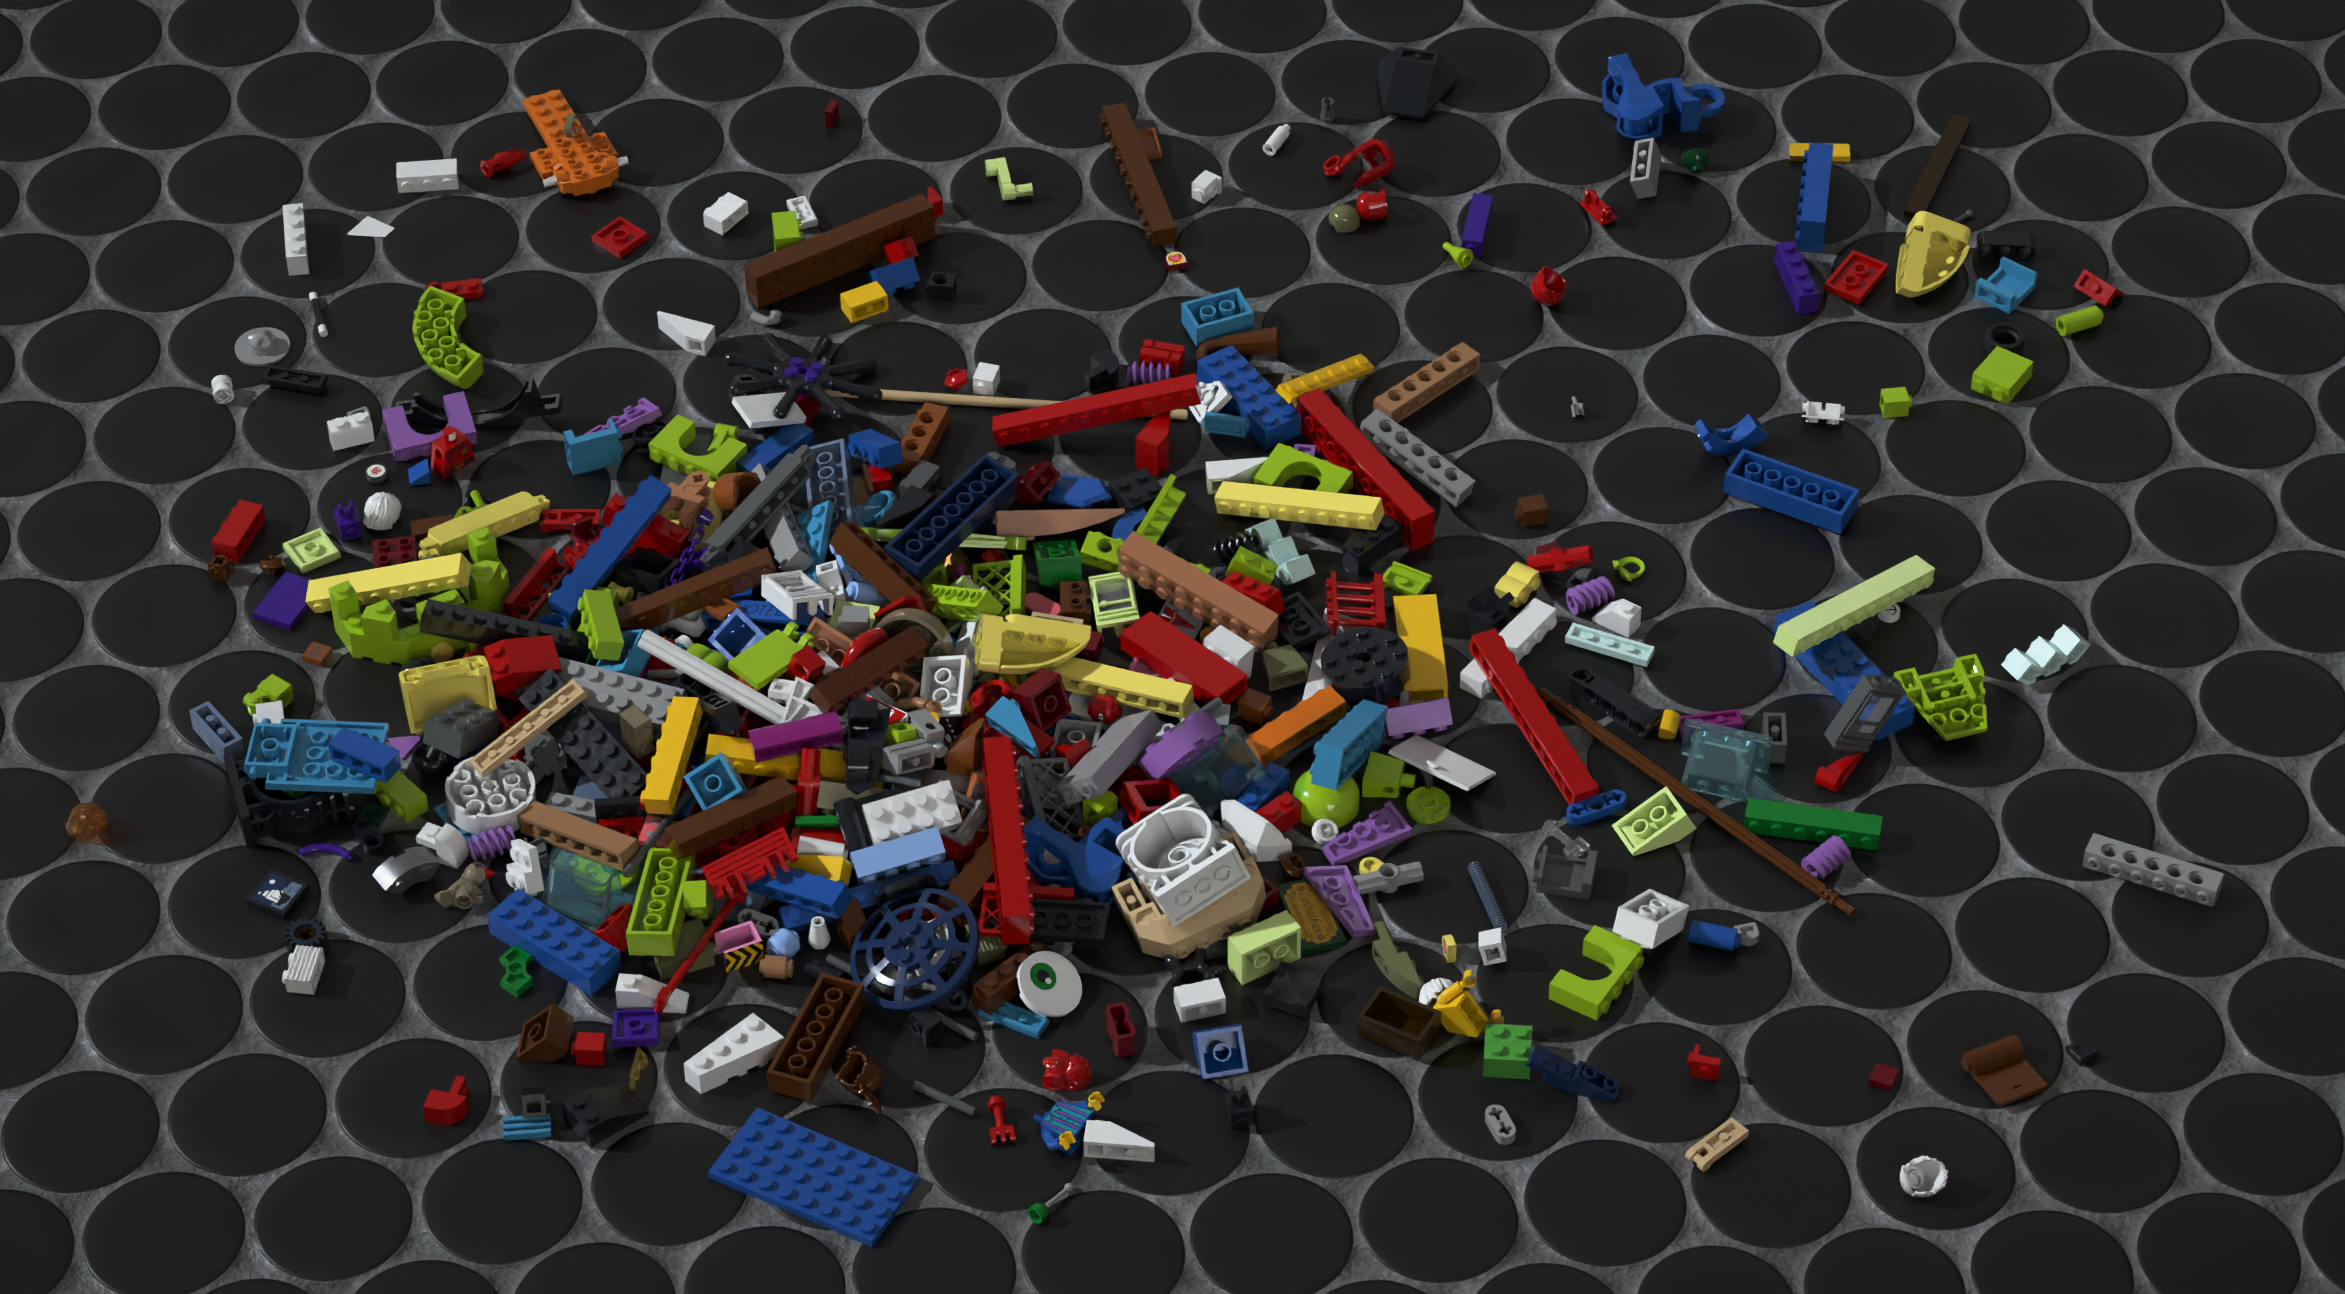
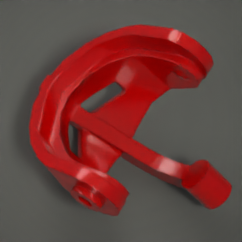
[968,680,1014,708]

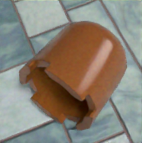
[713,471,761,513]

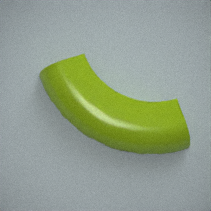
[413,286,484,389]

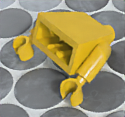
[1432,969,1504,1037]

